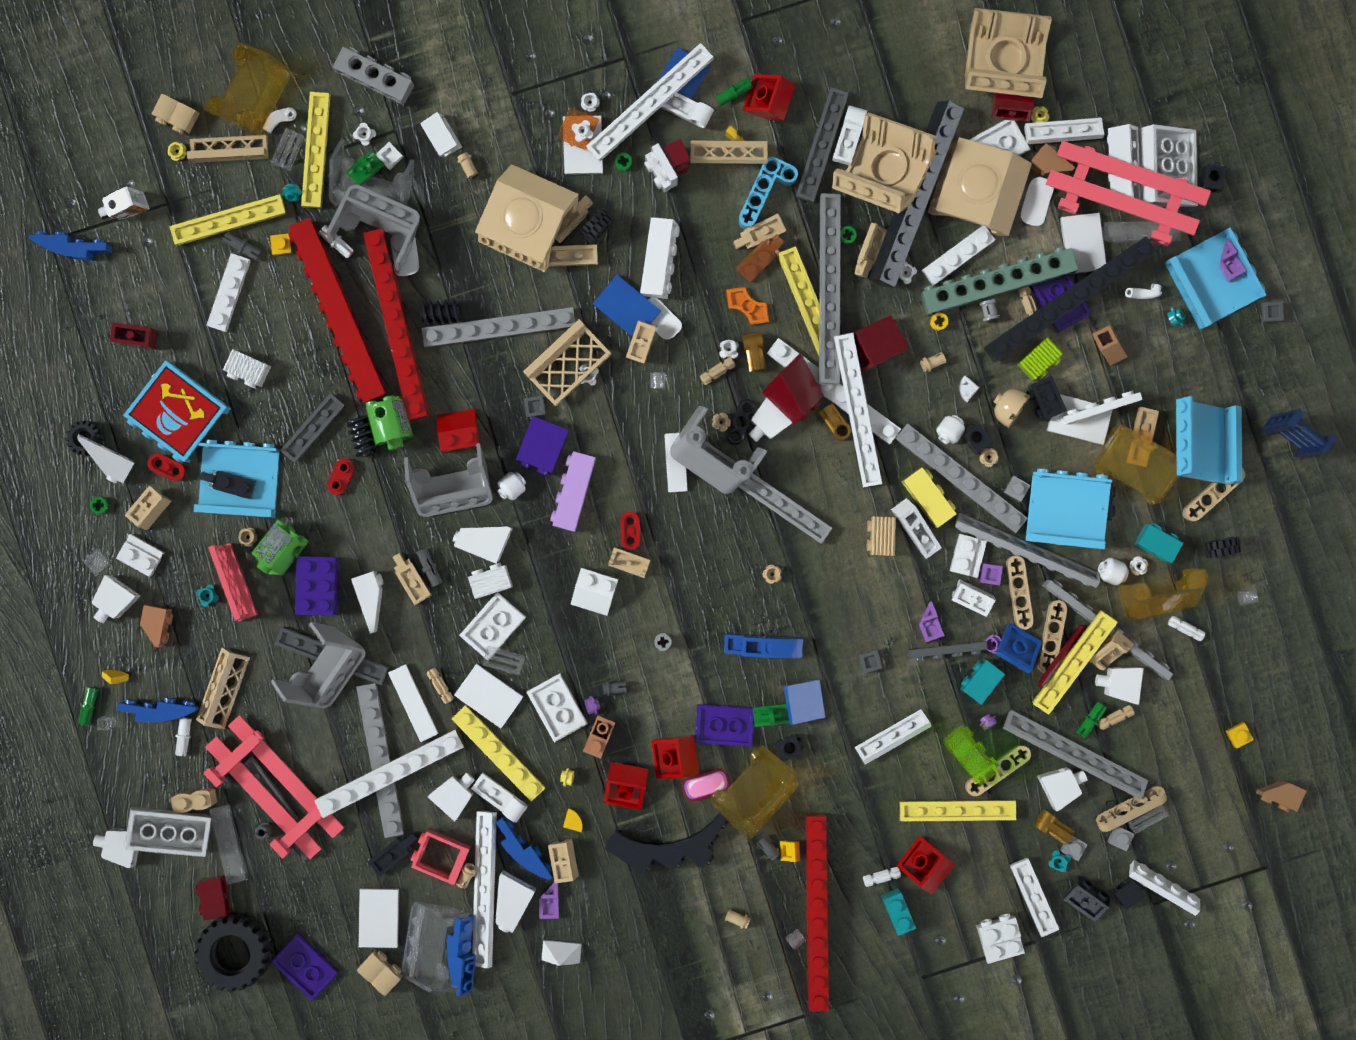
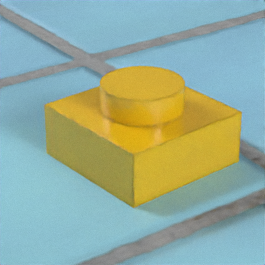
[270,234,293,256]
[1226,722,1254,749]
[780,840,800,862]

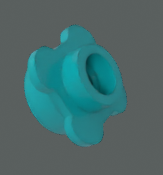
[281,184,302,202]
[1167,306,1185,326]
[196,585,219,607]
[1049,850,1071,872]

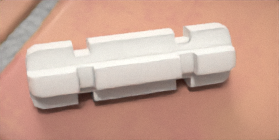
[1168,616,1205,641]
[863,867,901,887]

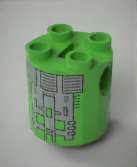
[366,395,413,450]
[252,519,309,576]

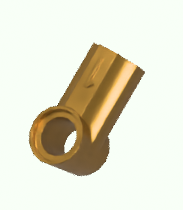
[742,332,766,372]
[819,403,851,441]
[1033,809,1075,845]

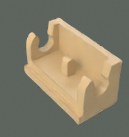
[626,321,658,363]
[125,486,171,530]
[608,547,651,578]
[1089,631,1134,670]
[548,838,579,883]

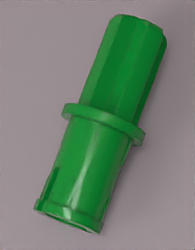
[715,78,753,106]
[78,687,99,726]
[1076,702,1107,739]

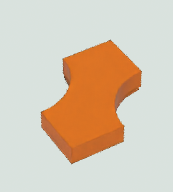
[726,287,769,325]

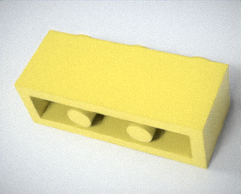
[902,468,956,528]

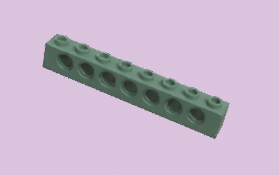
[921,247,1078,316]

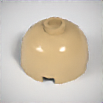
[994,389,1030,428]

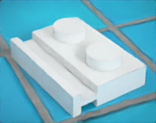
[116,534,165,577]
[950,534,987,578]

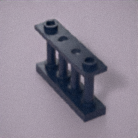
[1261,409,1337,458]

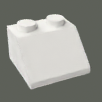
[571,568,619,616]

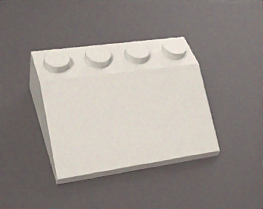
[1138,124,1198,207]

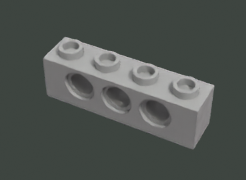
[333,47,414,105]

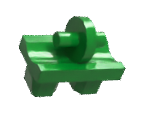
[346,151,385,186]
[752,704,789,727]

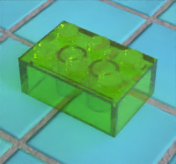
[942,725,999,787]

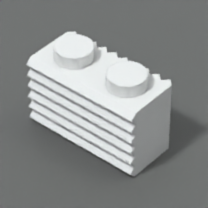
[223,349,271,388]
[468,563,513,599]

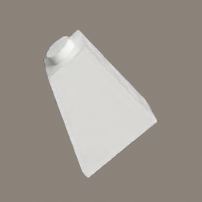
[453,527,513,564]
[496,870,536,933]

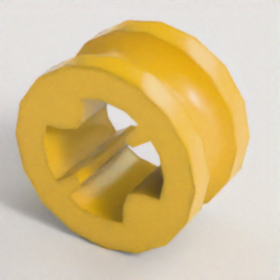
[930,313,948,331]

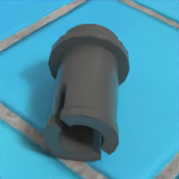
[603,681,627,696]
[255,822,273,839]
[756,835,780,861]

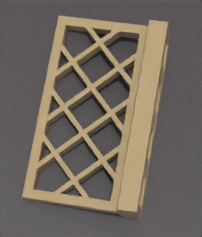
[523,319,612,406]

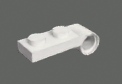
[661,93,714,128]
[832,105,868,166]
[471,773,528,823]

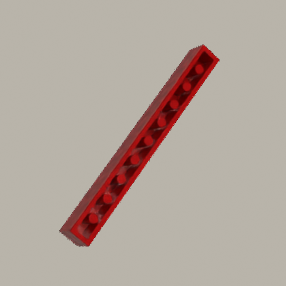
[288,217,388,404]
[363,228,430,422]
[805,813,829,1011]

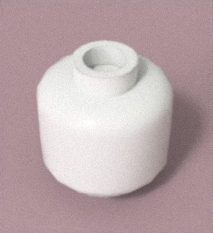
[936,415,965,444]
[497,472,526,500]
[1098,558,1129,585]

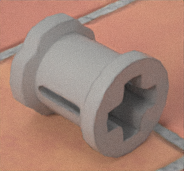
[979,299,1000,322]
[654,633,672,651]

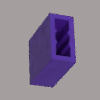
[516,416,570,475]

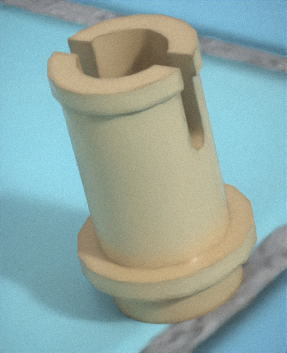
[457,152,478,179]
[920,352,946,372]
[456,863,476,888]
[725,909,751,929]

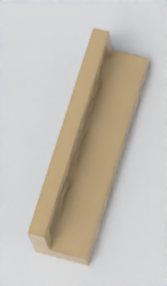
[187,135,269,163]
[690,141,768,164]
[196,648,250,730]

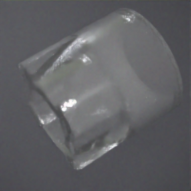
[650,372,666,389]
[1238,589,1258,606]
[96,715,116,731]
[785,929,806,950]

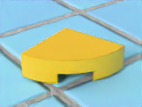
[725,126,744,141]
[102,670,129,684]
[563,808,583,832]

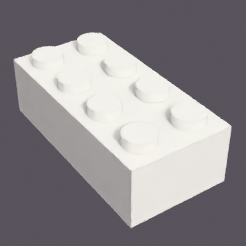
[125,807,211,857]

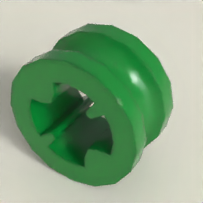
[615,153,632,172]
[840,226,857,245]
[90,497,109,514]

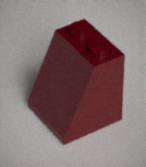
[853,315,909,374]
[762,353,824,425]

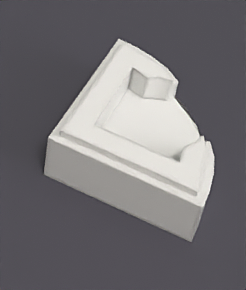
[960,376,980,403]

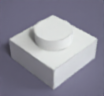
[376,142,403,170]

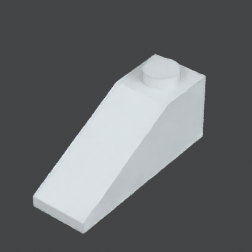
[664,433,687,492]
[77,434,134,484]
[891,498,941,559]
[351,571,384,633]

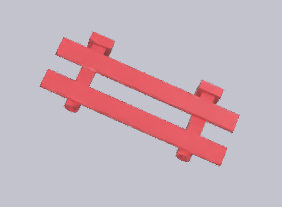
[1046,141,1211,246]
[203,715,344,859]

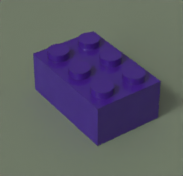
[295,556,340,616]

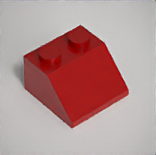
[742,74,796,121]
[437,409,481,453]
[651,735,699,779]
[603,762,649,810]
[896,836,955,895]

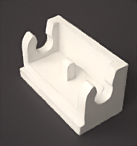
[420,112,462,157]
[952,579,995,617]

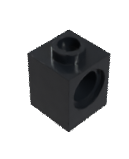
[1200,162,1226,193]
[961,424,993,454]
[773,734,804,762]
[1111,877,1145,909]

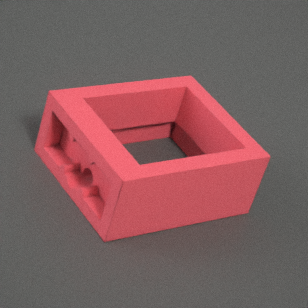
[410,829,471,885]

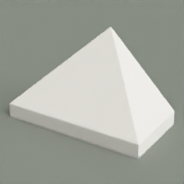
[542,940,582,966]

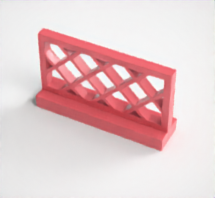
[208,543,258,622]

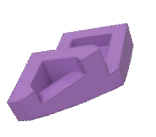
[1219,239,1247,282]
[919,602,944,643]
[539,882,559,919]

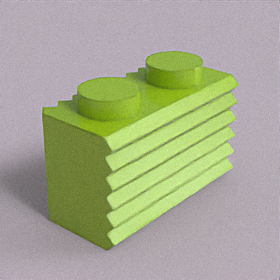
[1017,337,1063,381]

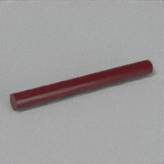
[1036,625,1086,688]

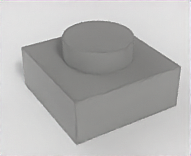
[1003,476,1031,502]
[1108,827,1134,851]
[1060,836,1087,861]

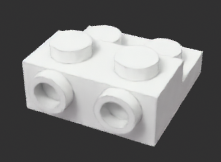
[644,144,678,192]
[976,914,1025,964]

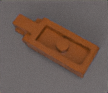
[736,234,784,282]

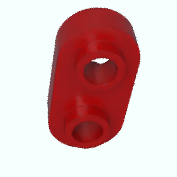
[148,453,186,481]
[327,458,355,495]
[620,512,640,550]

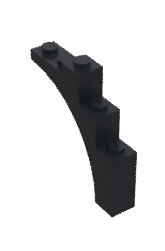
[605,809,730,874]

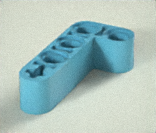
[739,157,798,229]

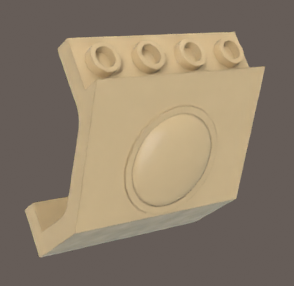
[965,8,1052,98]
[832,112,937,213]
[928,137,1032,236]
[475,164,579,272]

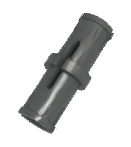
[222,231,263,261]
[416,548,443,587]

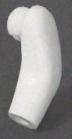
[262,108,297,134]
[1125,284,1162,299]

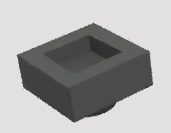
[1261,301,1284,322]
[523,395,546,418]
[858,649,882,673]

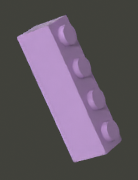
[550,451,596,532]

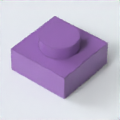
[980,563,1003,585]

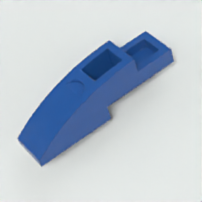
[29,232,112,261]
[724,633,803,658]
[117,697,201,722]
[496,816,553,880]
[447,914,476,997]

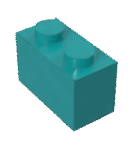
[1133,523,1183,563]
[961,659,1005,705]
[881,889,916,936]

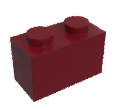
[991,93,1034,122]
[663,139,691,176]
[109,322,157,350]
[196,875,231,920]

